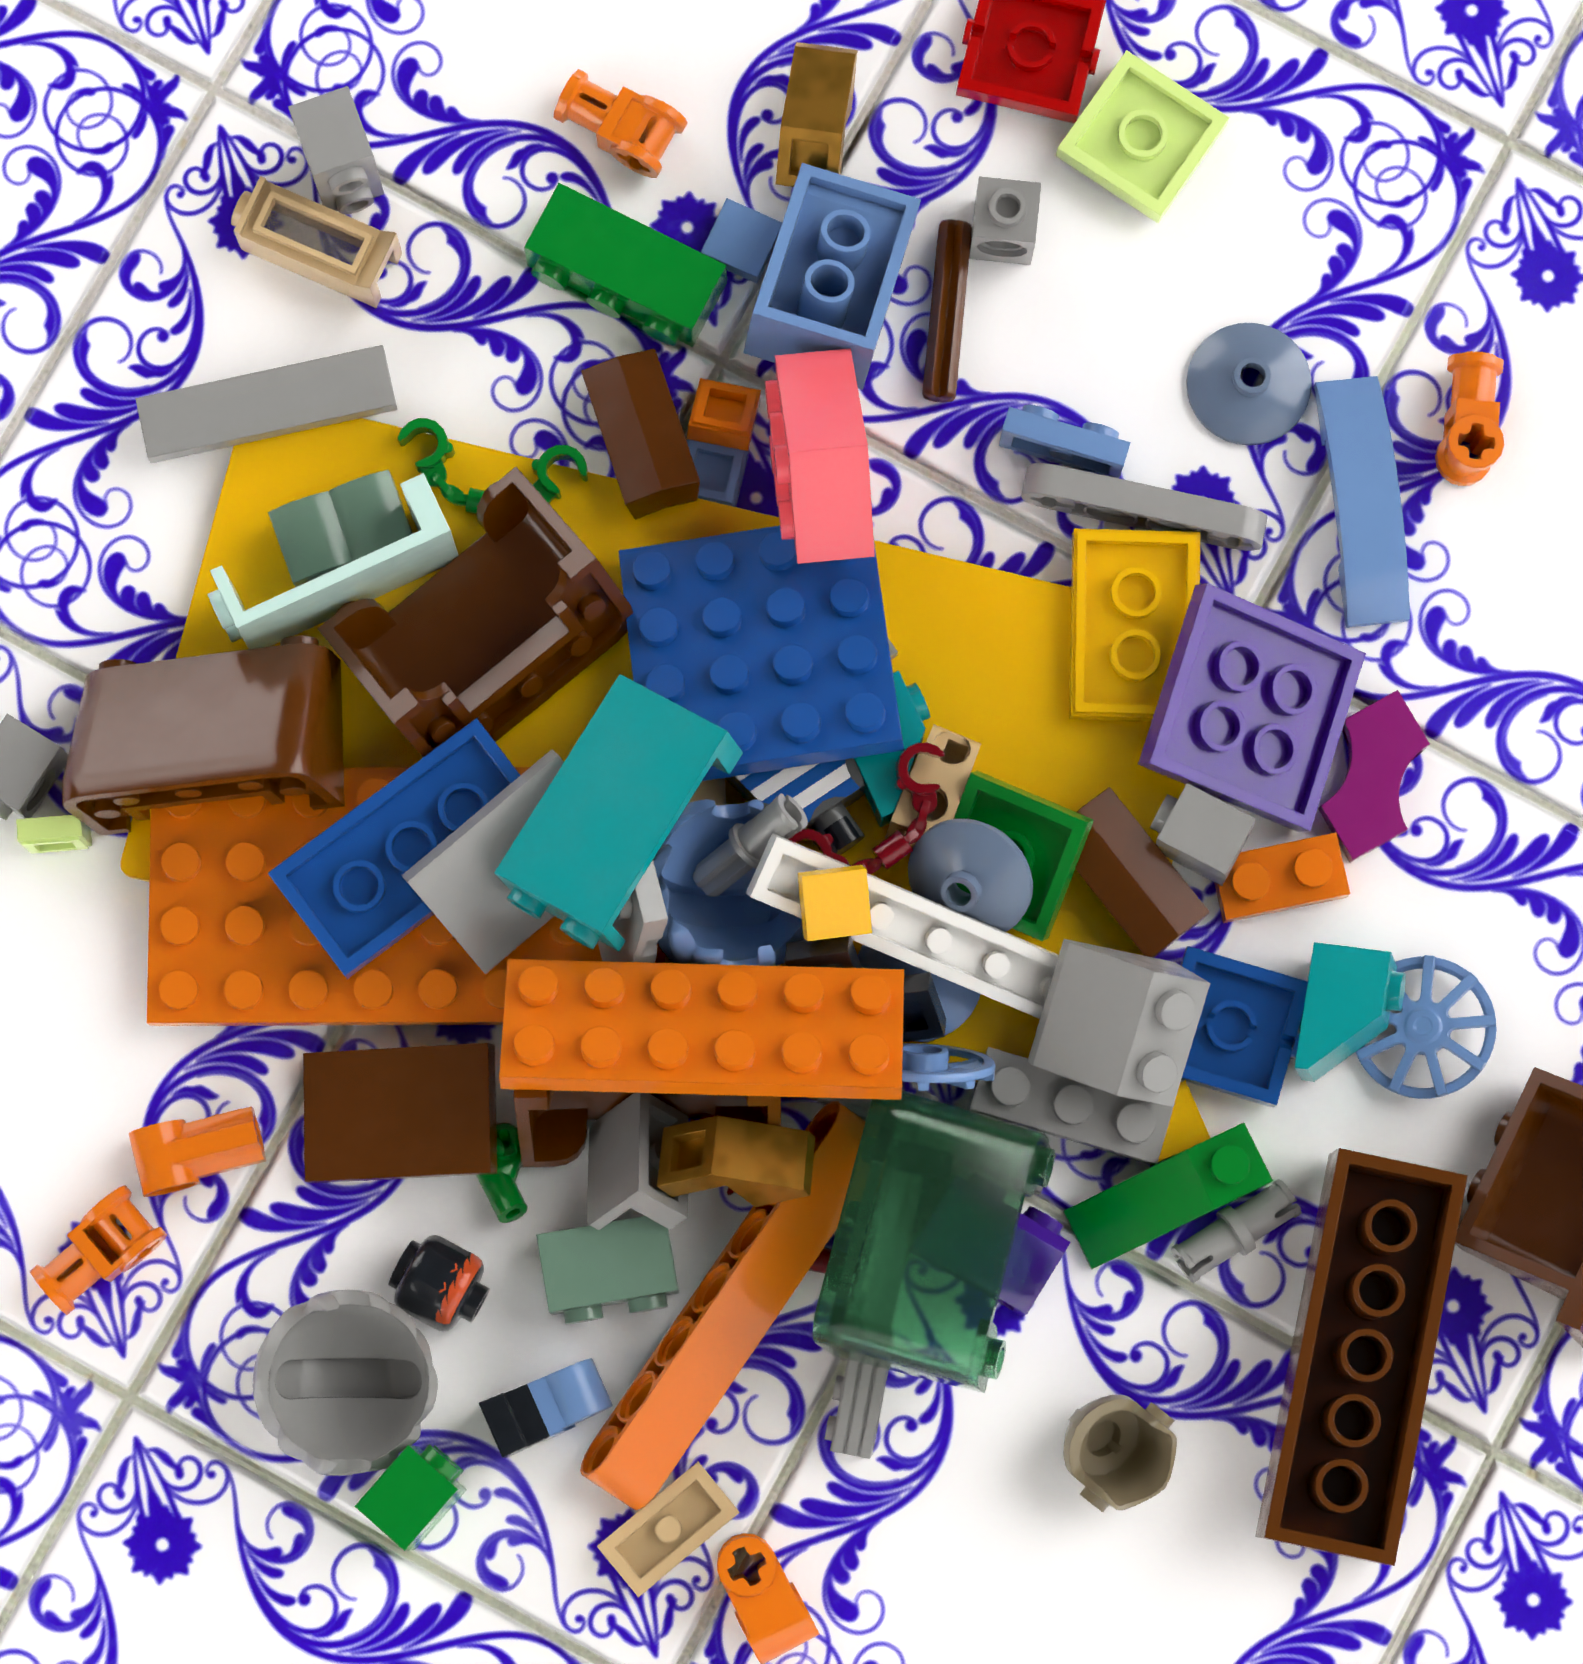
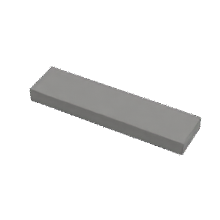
[135,345,398,464]

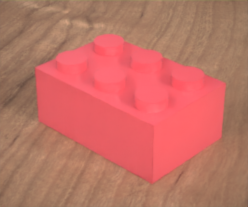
[765,348,875,564]

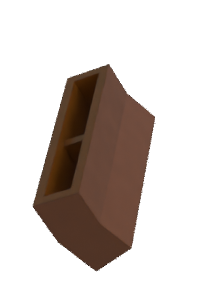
[581,348,700,520]
[1075,787,1210,958]

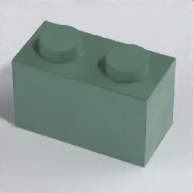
[536,1216,679,1325]

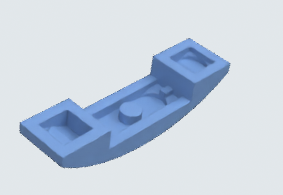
[1314,376,1410,628]

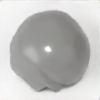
[252,1290,438,1476]

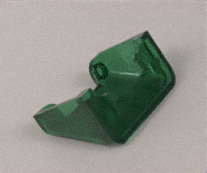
[813,1091,1055,1394]

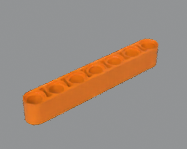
[580,1101,889,1510]

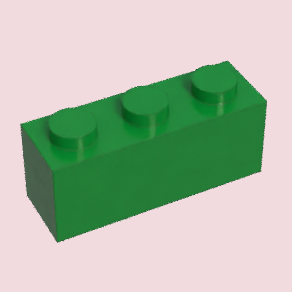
[524,183,727,347]

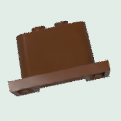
[1455,1067,1583,1348]

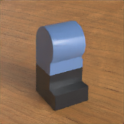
[479,1358,613,1458]

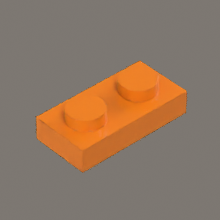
[1214,832,1351,923]

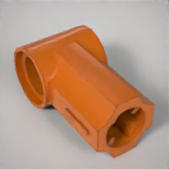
[128,1106,266,1197]

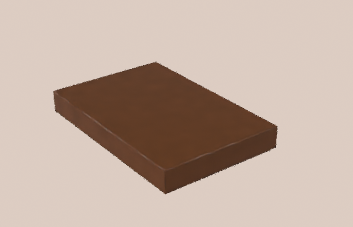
[303,1043,497,1183]

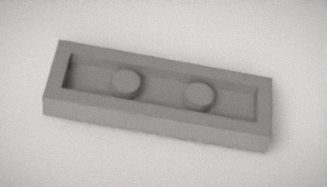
[969,1047,1175,1166]

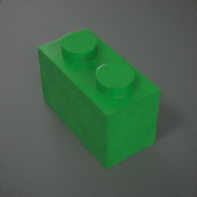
[354,1444,467,1551]

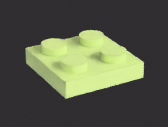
[1056,50,1229,224]

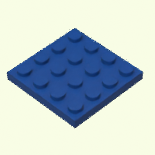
[618,525,904,781]

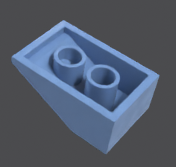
[743,163,921,390]

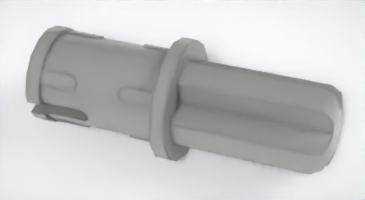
[692,793,808,897]

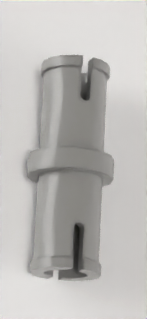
[1171,1179,1302,1283]

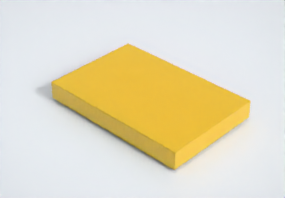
[1069,528,1200,721]

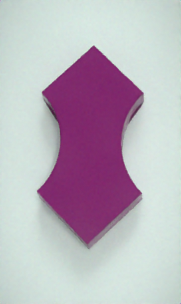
[1318,690,1430,863]

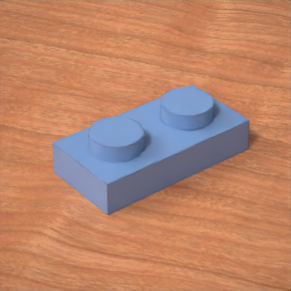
[999,405,1131,478]

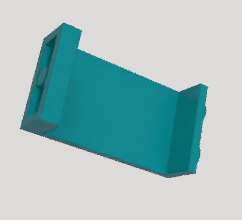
[494,674,743,952]

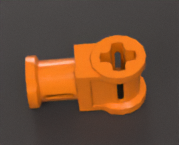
[553,69,688,178]
[1435,351,1505,486]
[30,1185,167,1315]

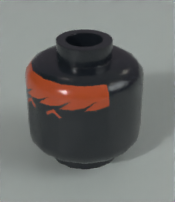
[388,1235,490,1332]

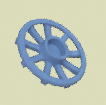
[1355,955,1497,1099]
[902,1043,995,1091]

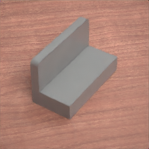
[587,1093,688,1230]

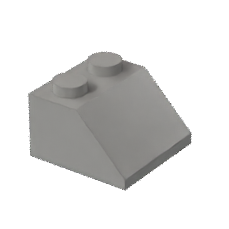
[1027,939,1210,1107]

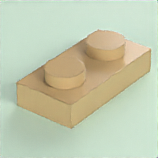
[597,1462,740,1598]

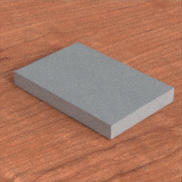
[402,749,564,974]

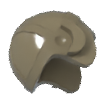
[1063,1395,1177,1512]

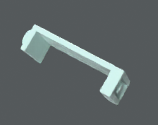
[207,473,458,649]

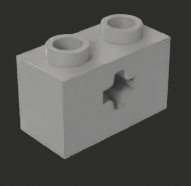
[288,86,384,214]

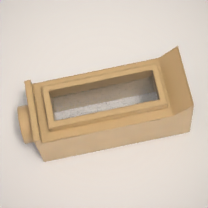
[231,176,402,308]

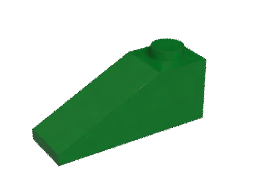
[1063,1122,1273,1270]

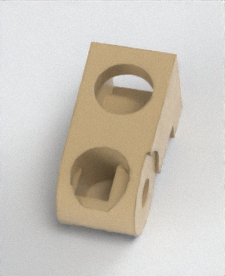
[885,724,981,849]

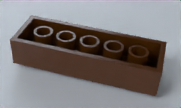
[1255,1148,1468,1566]

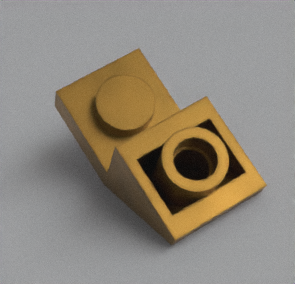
[775,42,858,187]
[657,1115,815,1207]

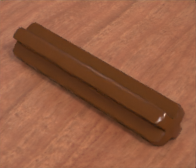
[922,219,972,403]

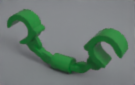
[398,418,588,514]

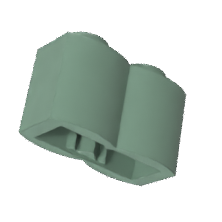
[268,470,413,587]

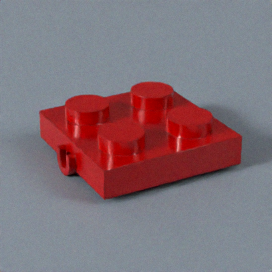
[956,0,1106,124]

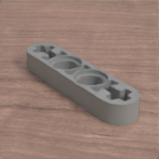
[1021,463,1268,551]

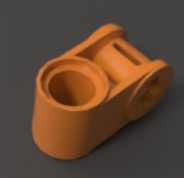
[717,1533,820,1664]

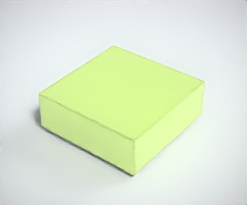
[16,815,92,854]

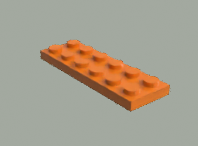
[499,959,904,1100]

